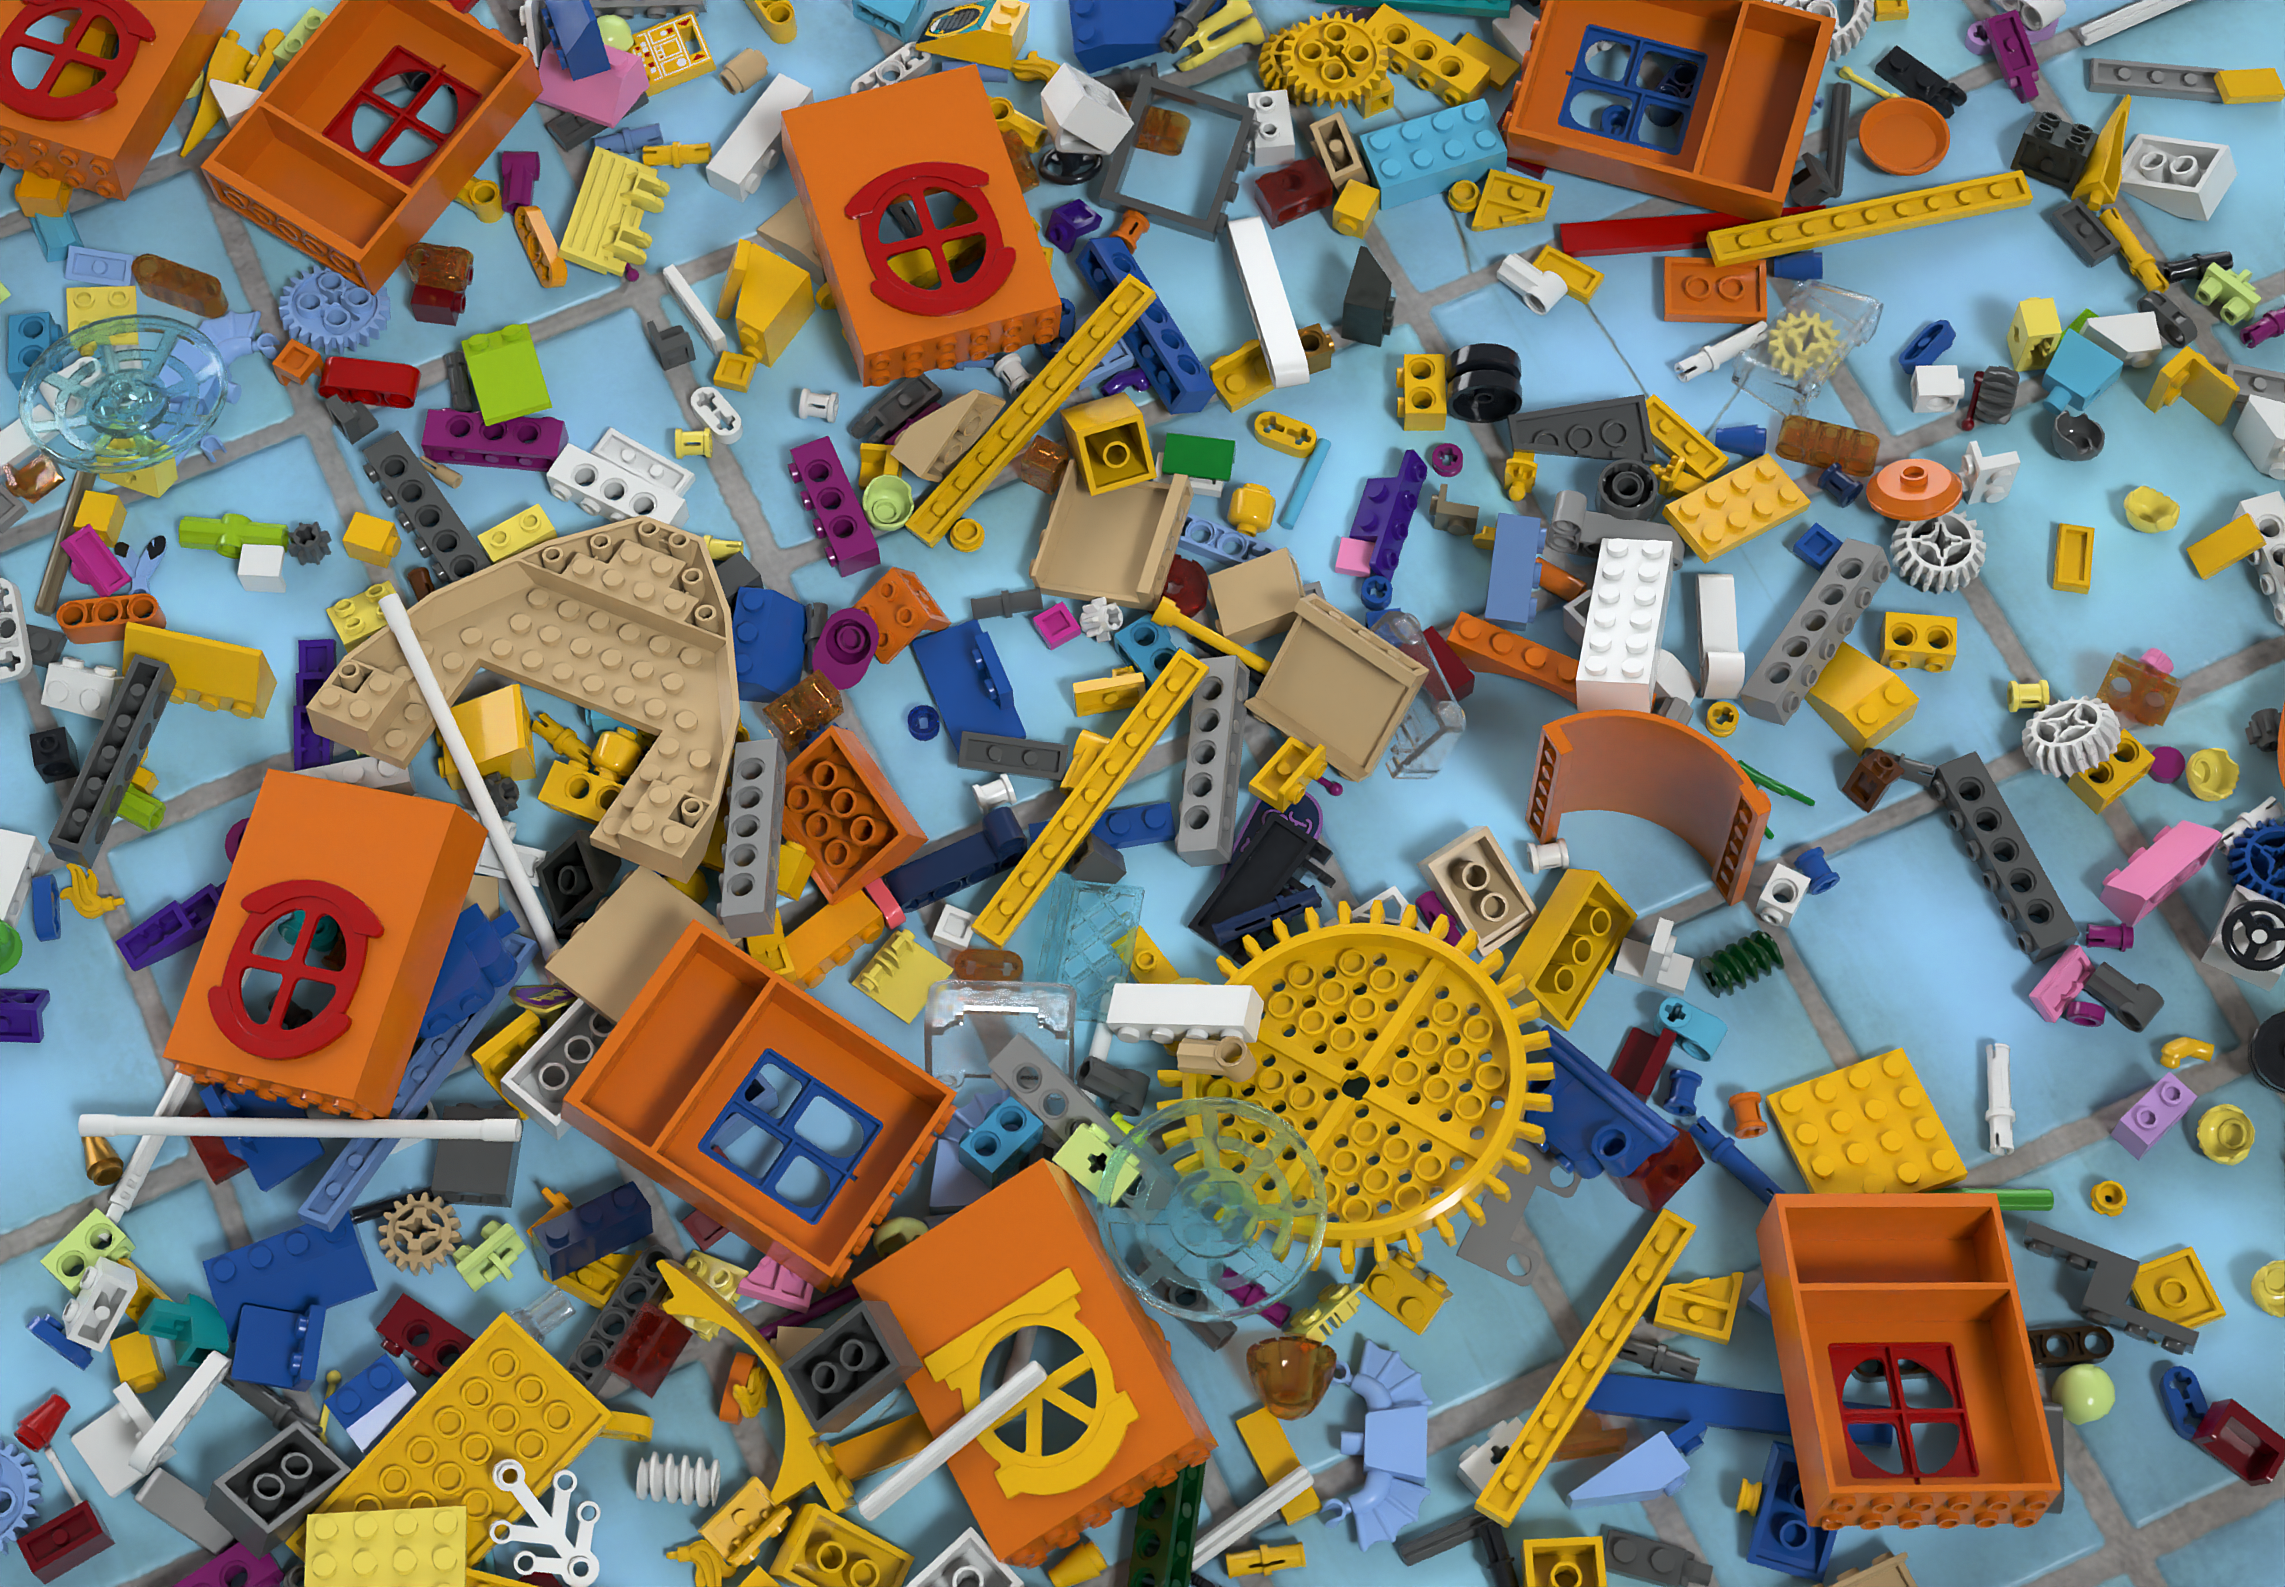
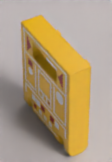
[626,10,717,97]

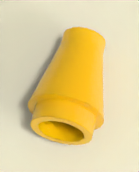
[1047,1540,1108,1587]

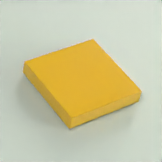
[2130,1246,2226,1344]

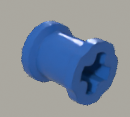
[1793,847,1840,895]
[1663,1069,1703,1117]

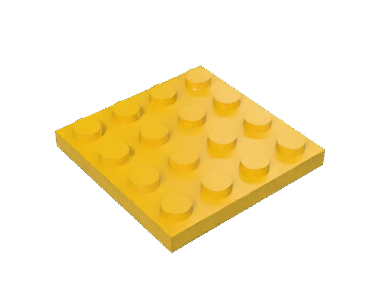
[1765,1047,1968,1194]

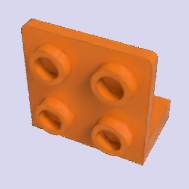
[852,567,952,665]

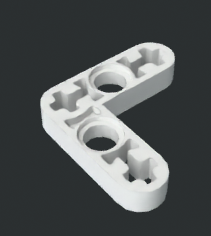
[851,41,932,94]
[0,578,32,684]

